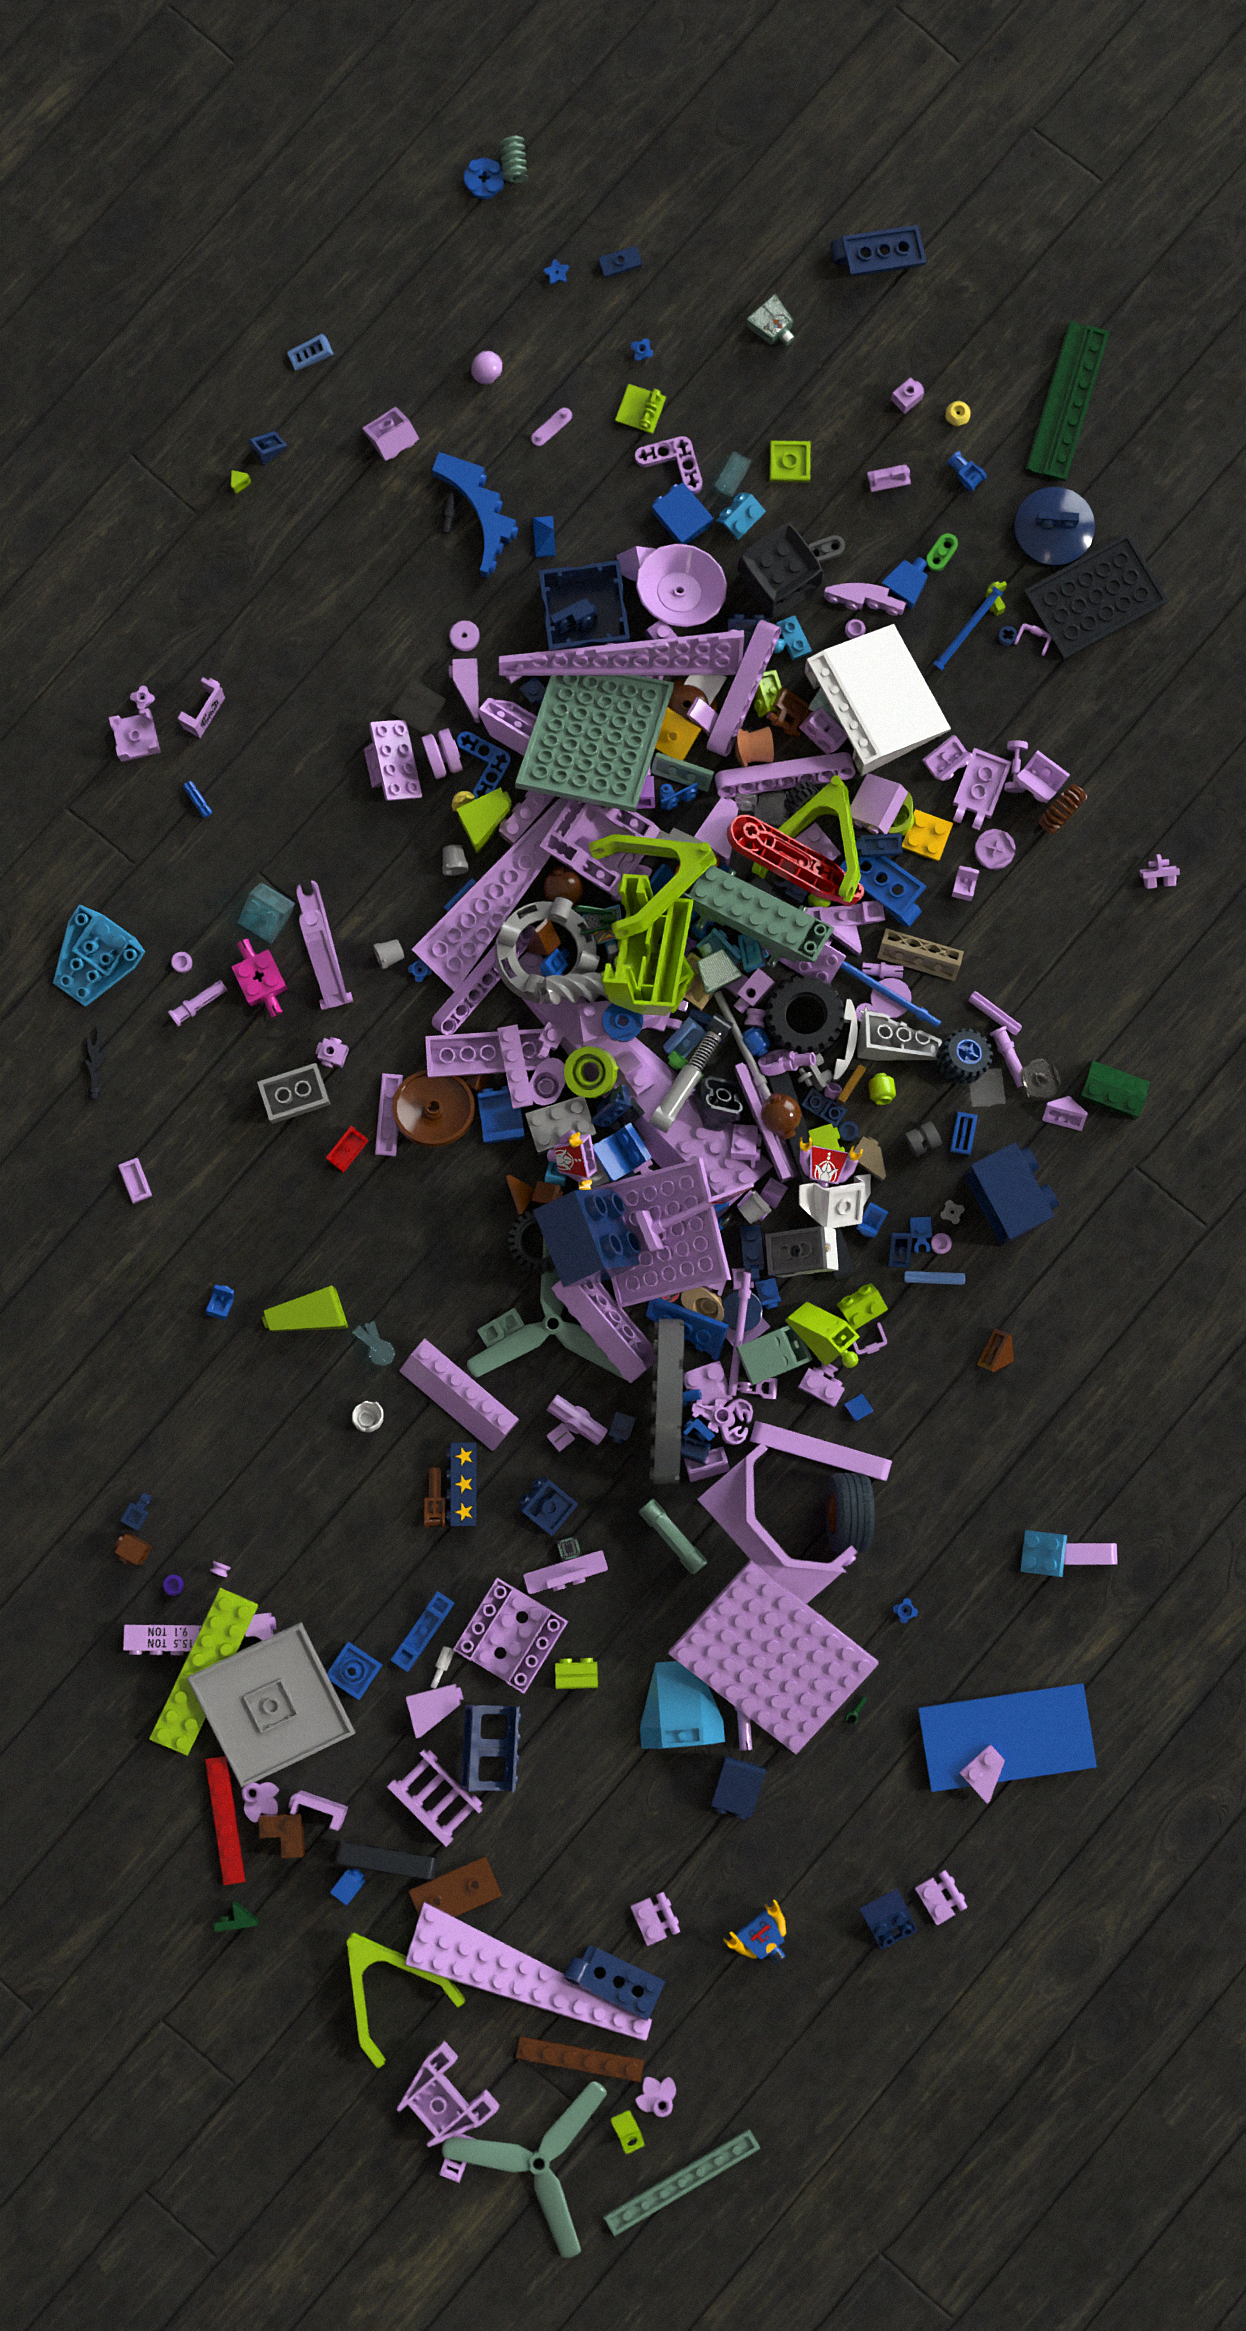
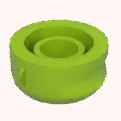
[563,1046,619,1098]

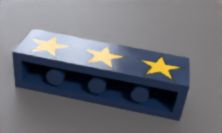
[447,1443,477,1526]

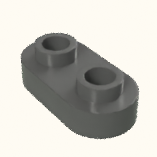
[808,535,845,563]

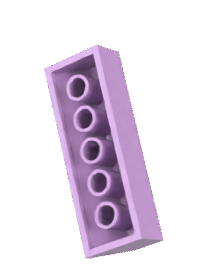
[551,1280,658,1383]
[399,1339,519,1451]

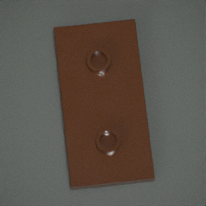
[409,1856,502,1917]

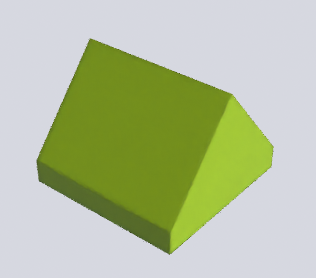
[231,470,251,494]

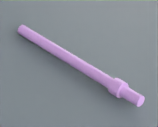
[728,1272,751,1396]

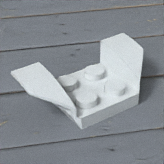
[799,1174,871,1228]

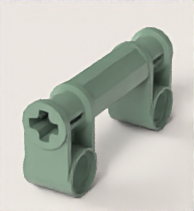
[639,1499,708,1575]

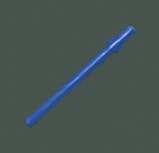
[840,961,941,1028]

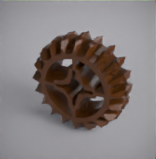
[1039,784,1087,834]

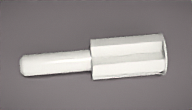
[431,1646,455,1689]

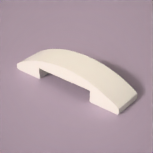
[833,999,858,1082]

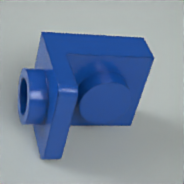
[755,1278,781,1309]
[683,1418,715,1441]

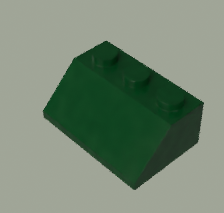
[1078,1060,1150,1120]

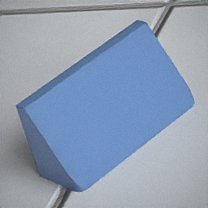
[663,1017,707,1058]

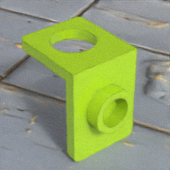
[611,2110,645,2154]

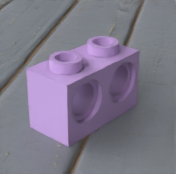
[799,707,847,755]

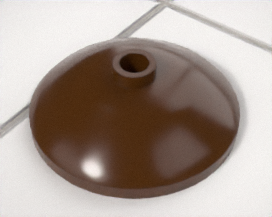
[668,679,717,737]

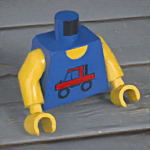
[724,1900,786,1963]

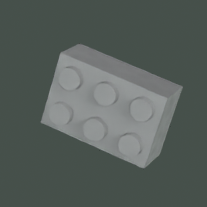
[257,1063,331,1124]
[525,1096,597,1155]

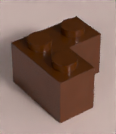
[259,1812,305,1858]

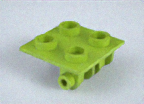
[615,384,666,434]

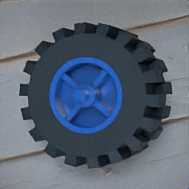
[936,1028,993,1085]

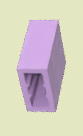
[850,773,908,835]

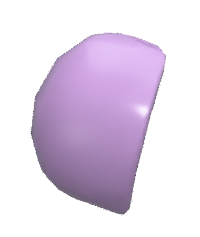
[471,351,502,384]

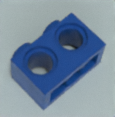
[330,1868,366,1905]

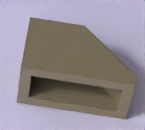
[853,1136,886,1181]

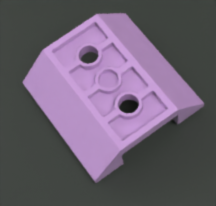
[453,1578,568,1693]

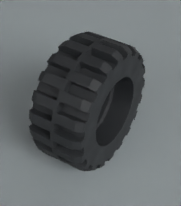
[766,975,845,1054]

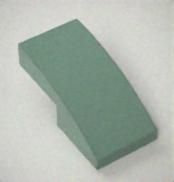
[477,1308,525,1348]

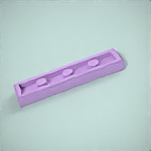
[375,1073,403,1157]

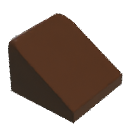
[462,1074,490,1093]

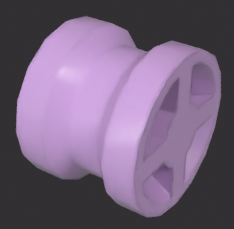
[744,1008,766,1028]

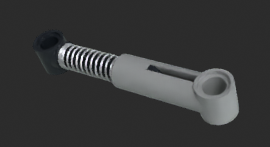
[649,1013,734,1133]

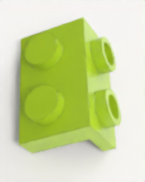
[837,1283,888,1330]

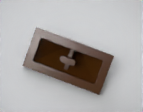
[506,1175,535,1216]
[977,1329,1014,1372]

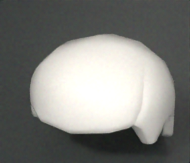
[352,1401,383,1432]

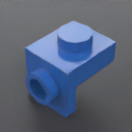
[857,1202,888,1238]
[206,1285,234,1321]

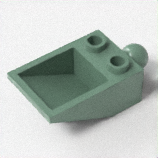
[736,1325,812,1386]

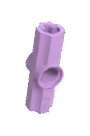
[547,1395,608,1445]

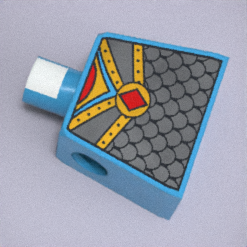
[582,905,622,956]

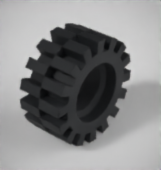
[784,781,820,816]

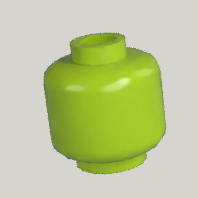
[868,1073,896,1105]

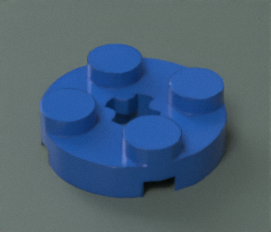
[464,158,504,199]
[602,1003,643,1042]

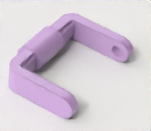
[1014,624,1051,656]
[853,1323,887,1355]

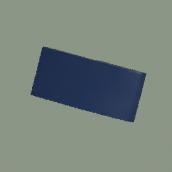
[799,1088,847,1127]

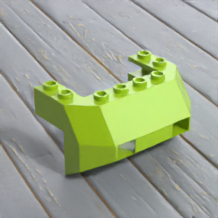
[601,874,694,1016]

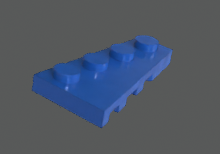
[646,1298,729,1361]

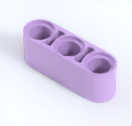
[1064,1543,1117,1564]

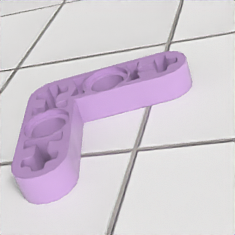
[635,436,702,494]

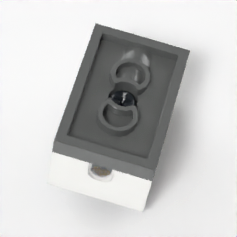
[765,1226,839,1278]

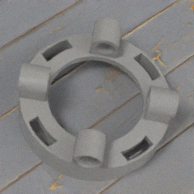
[494,897,600,1004]

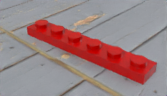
[205,1756,246,1885]

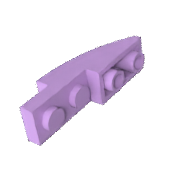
[824,583,906,616]

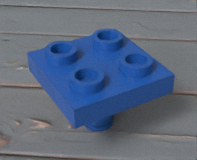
[327,1642,383,1700]

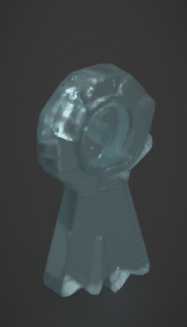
[352,1321,395,1366]

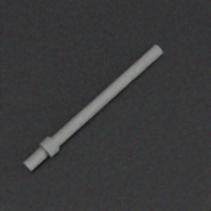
[714,991,771,1101]

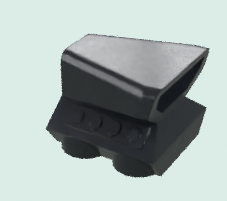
[692,1076,743,1132]

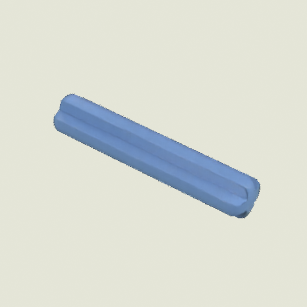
[904,1271,965,1285]

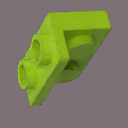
[753,670,782,718]

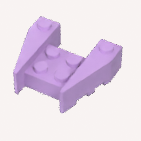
[397,2041,499,2147]

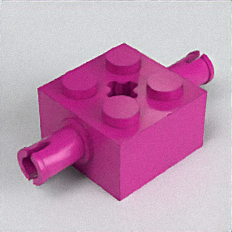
[232,939,288,1017]

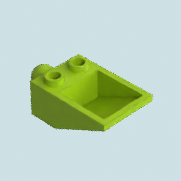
[785,1302,860,1368]

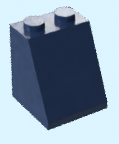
[711,1756,766,1820]

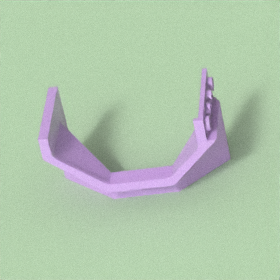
[697,1443,857,1604]

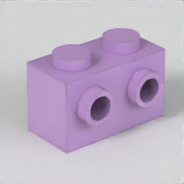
[798,1367,845,1407]

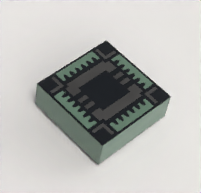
[556,1536,582,1561]

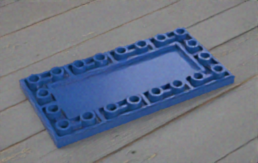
[918,1683,1097,1792]

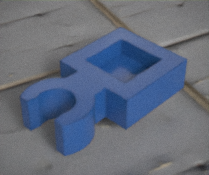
[910,1217,932,1253]

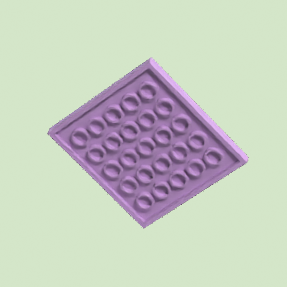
[591,1158,731,1308]

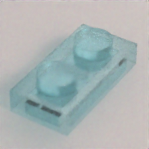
[715,452,751,497]

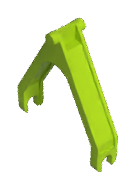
[752,775,861,902]
[588,834,717,939]
[347,1932,465,2068]

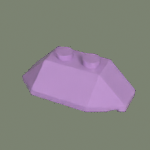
[478,698,537,756]

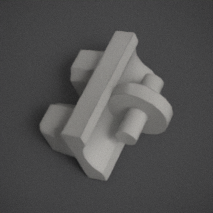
[797,1053,834,1092]

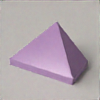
[830,926,862,956]
[1042,1096,1087,1131]

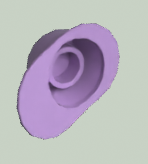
[529,1058,566,1106]

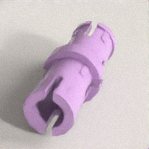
[862,962,903,978]

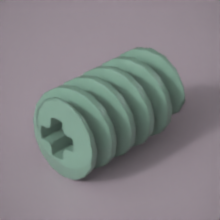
[499,136,528,183]

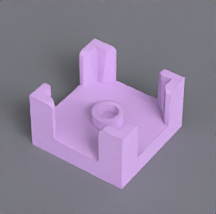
[109,708,160,762]

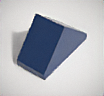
[248,431,287,465]
[888,1233,913,1268]

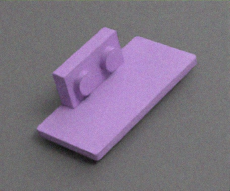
[364,720,422,801]
[766,937,846,984]

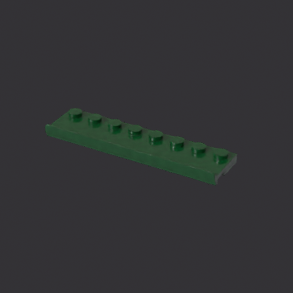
[1025,321,1110,482]

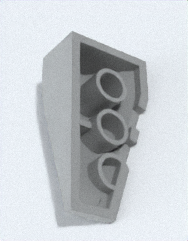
[857,1011,942,1060]

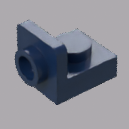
[609,1412,636,1444]

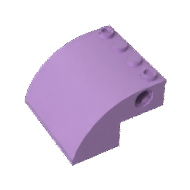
[540,799,661,898]

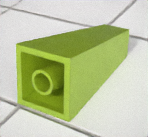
[262,1286,349,1332]

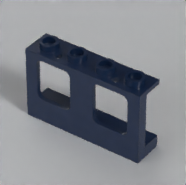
[461,1705,521,1792]

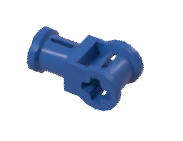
[946,451,987,492]

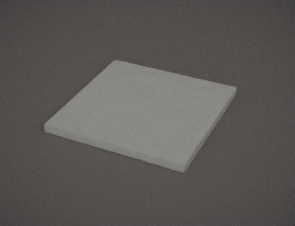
[187,1622,355,1788]

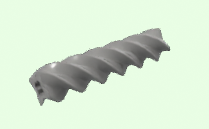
[536,971,616,1005]

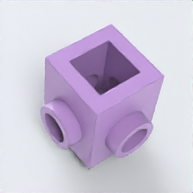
[316,1037,349,1068]

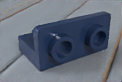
[591,1084,632,1128]

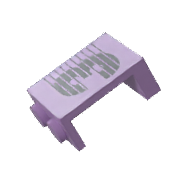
[178,678,225,738]

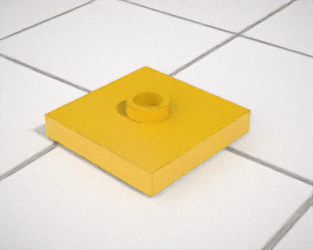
[655,708,702,761]

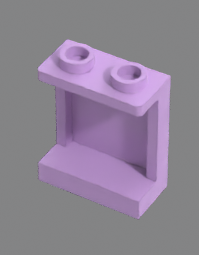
[288,1790,348,1830]

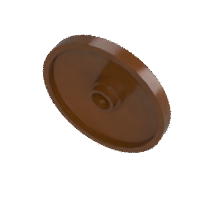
[392,1070,475,1147]

